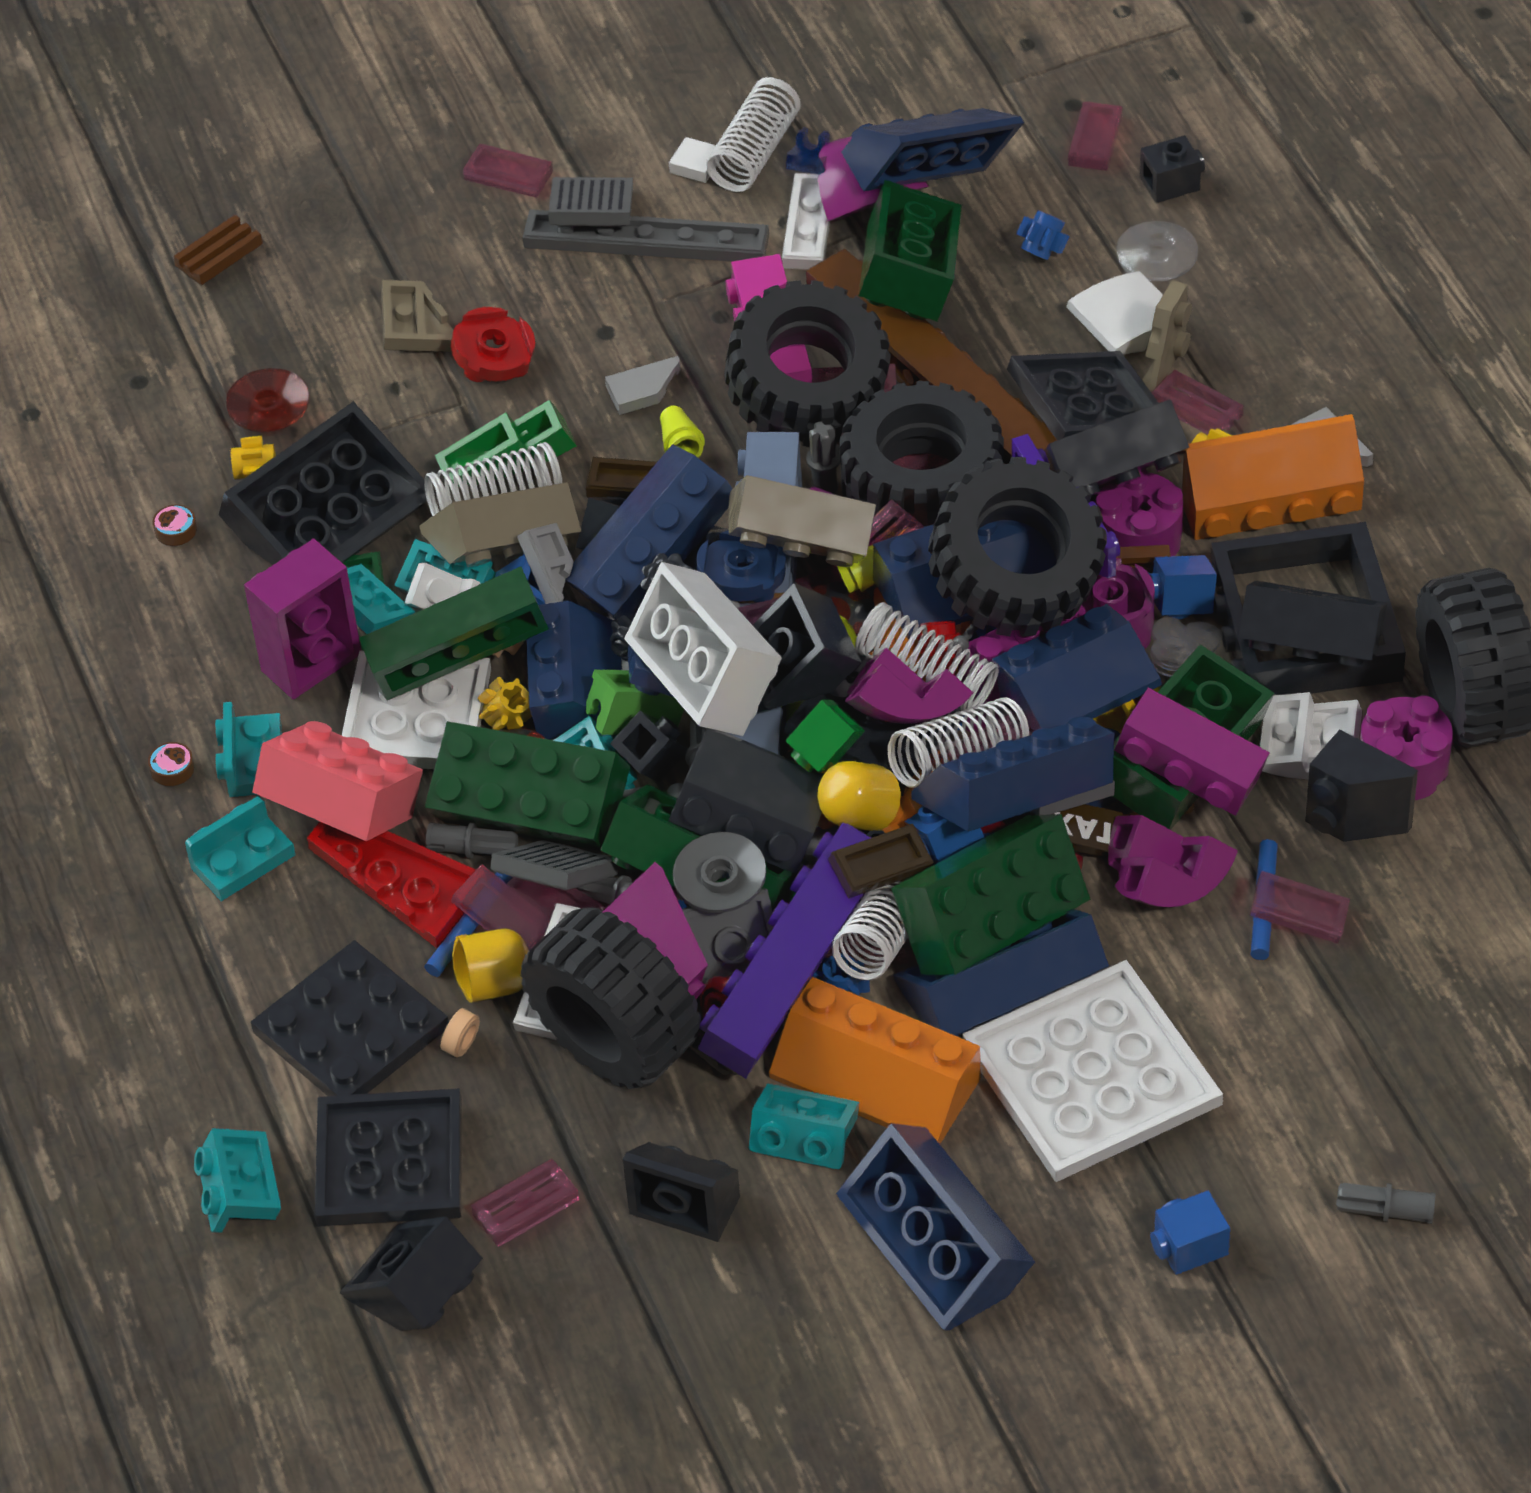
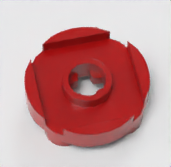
[451,307,535,382]

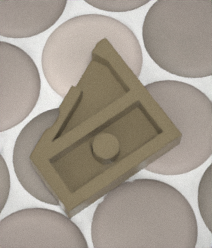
[381,280,453,352]
[1142,280,1192,396]

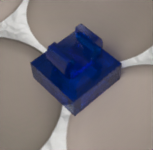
[786,128,830,175]

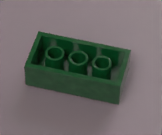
[858,179,962,322]
[1112,644,1275,830]
[425,721,630,851]
[891,814,1091,975]

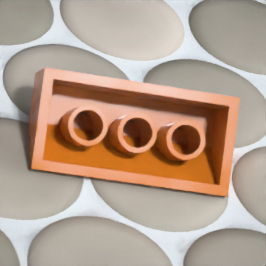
[1182,414,1364,540]
[769,977,981,1144]

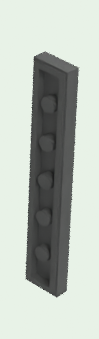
[523,210,769,262]

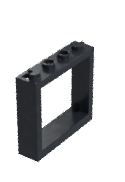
[1209,522,1406,695]

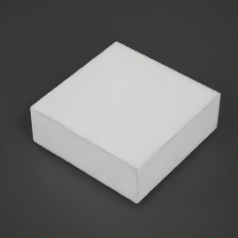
[669,137,721,183]

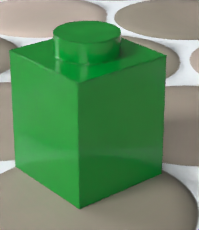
[785,700,865,772]

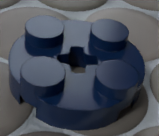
[697,530,786,603]

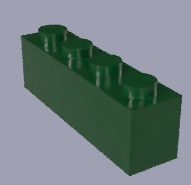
[359,566,549,701]

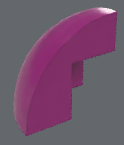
[818,137,928,221]
[845,648,974,724]
[1108,815,1238,907]

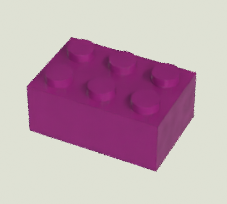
[244,539,361,700]

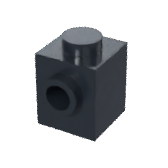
[1140,135,1205,203]
[610,711,688,782]

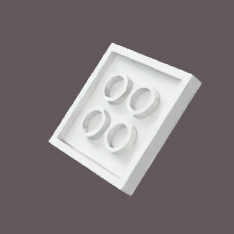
[342,651,491,769]

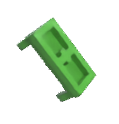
[586,669,684,735]

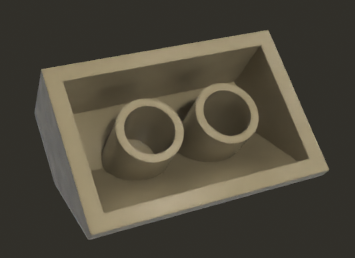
[729,475,876,567]
[419,482,581,567]

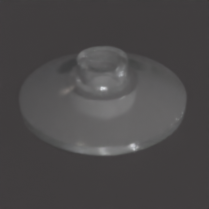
[1116,220,1198,282]

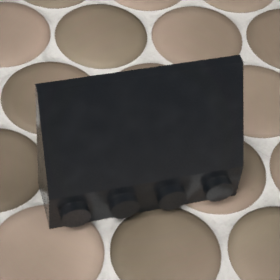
[219,401,436,565]

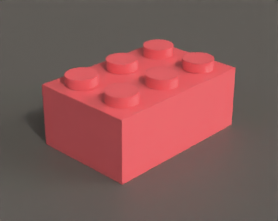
[252,721,423,841]

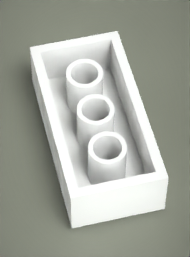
[624,562,782,736]

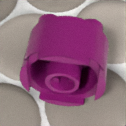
[1096,469,1183,556]
[1082,558,1155,649]
[1360,696,1453,800]

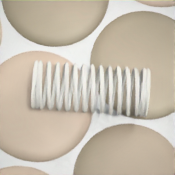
[706,77,801,192]
[424,442,562,516]
[855,602,999,715]
[888,697,1029,788]
[832,875,915,981]

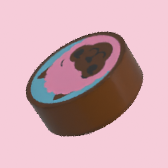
[153,504,197,546]
[148,742,195,786]

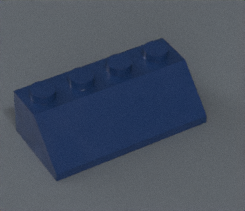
[841,108,1024,192]
[565,444,733,621]
[873,520,1056,640]
[911,717,1114,832]
[894,908,1109,1038]
[836,1123,1035,1331]

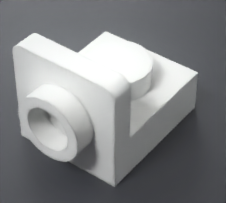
[404,563,480,610]

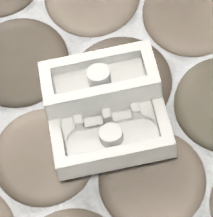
[1066,271,1163,354]
[1260,692,1362,780]

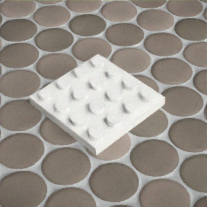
[962,960,1223,1182]

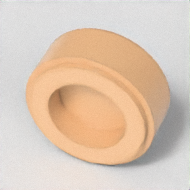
[441,1008,480,1057]

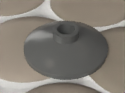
[673,832,766,913]

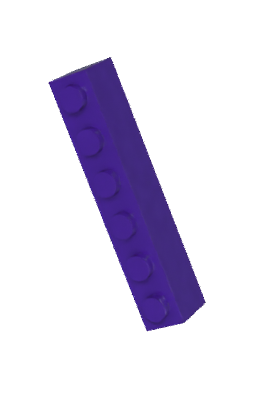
[698,823,871,1079]

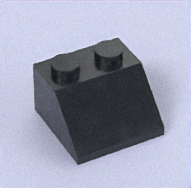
[753,583,862,709]
[1305,729,1418,842]
[623,1142,740,1242]
[340,1216,483,1331]

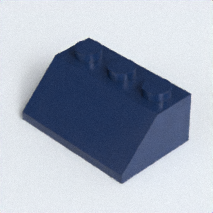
[527,601,622,740]
[992,604,1162,731]

